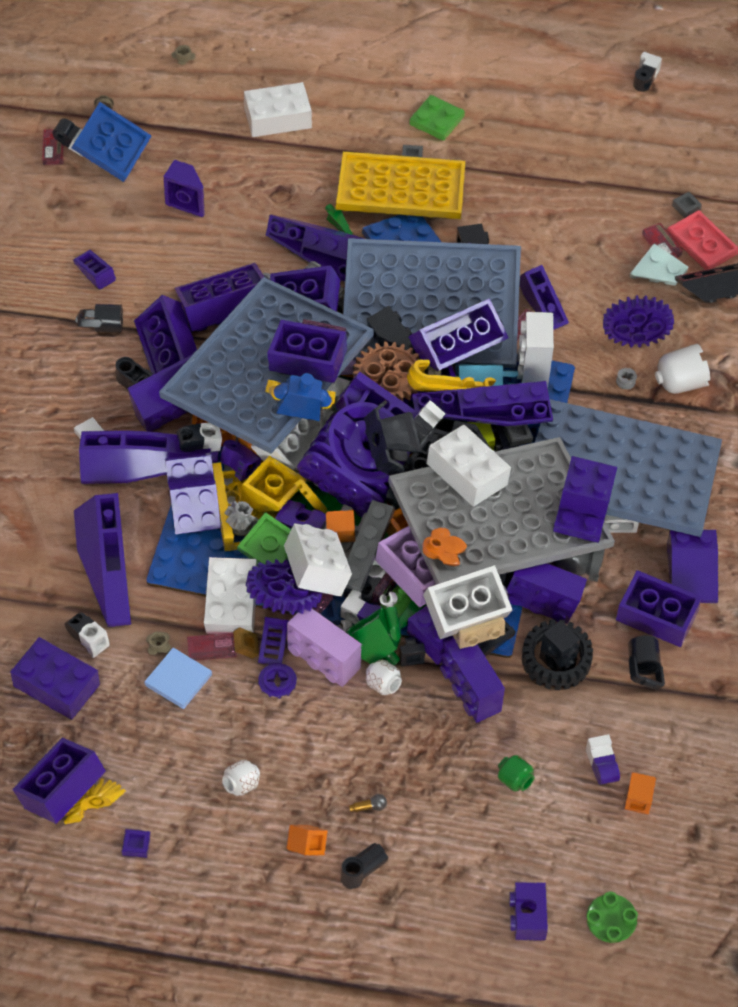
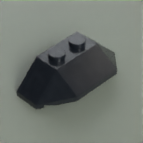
[675,263,738,303]

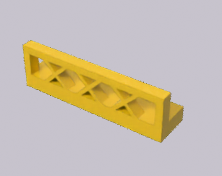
[212,462,246,551]

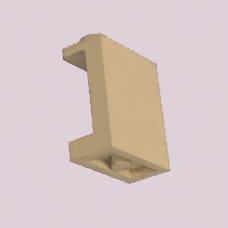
[453,617,505,649]

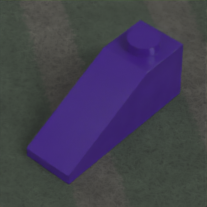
[519,265,569,330]

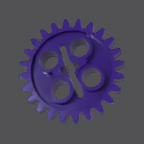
[603,295,674,348]
[245,559,322,615]

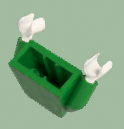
[336,592,401,666]

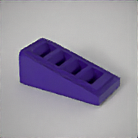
[73,250,116,290]
[258,617,289,665]

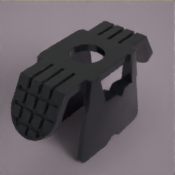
[364,400,422,475]

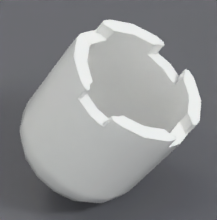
[655,344,710,394]

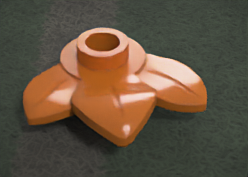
[422,528,467,566]

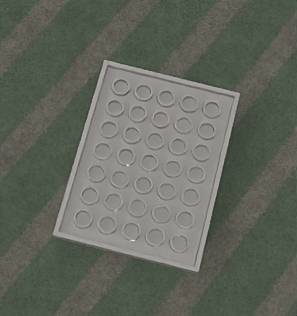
[388,437,615,585]

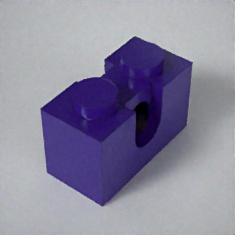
[275,500,326,529]
[509,882,548,940]

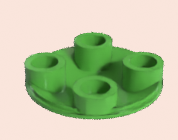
[586,892,638,943]

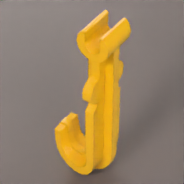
[407,360,496,392]

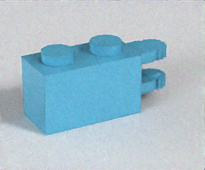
[455,364,518,386]

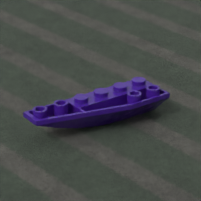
[266,214,365,281]
[412,381,553,426]
[79,431,219,484]
[74,493,131,627]

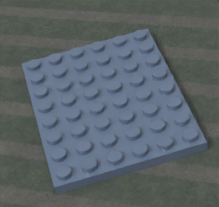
[343,238,521,368]
[159,277,374,454]
[535,399,722,537]

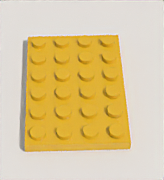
[336,152,466,219]

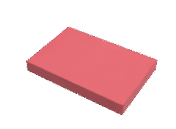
[667,210,738,270]

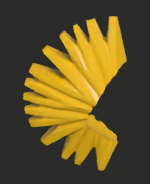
[64,779,126,824]

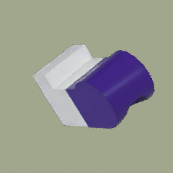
[341,590,382,624]
[586,734,620,785]

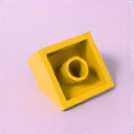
[241,456,306,512]

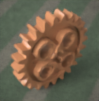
[353,341,425,401]

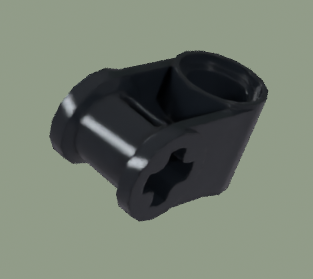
[115,357,153,388]

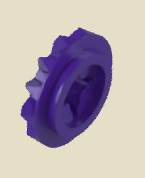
[258,663,297,699]

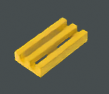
[294,478,327,513]

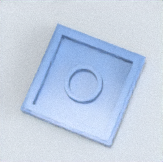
[145,648,212,709]

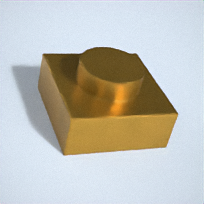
[233,628,259,659]

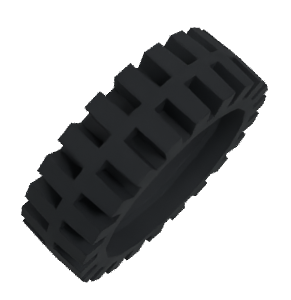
[522,619,593,690]

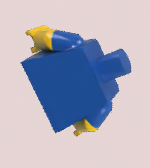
[265,373,336,421]

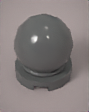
[553,549,605,582]

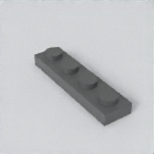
[346,500,395,592]

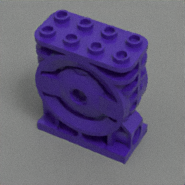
[297,372,418,518]

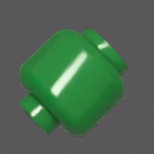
[498,755,535,792]

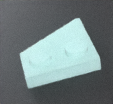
[630,243,689,286]

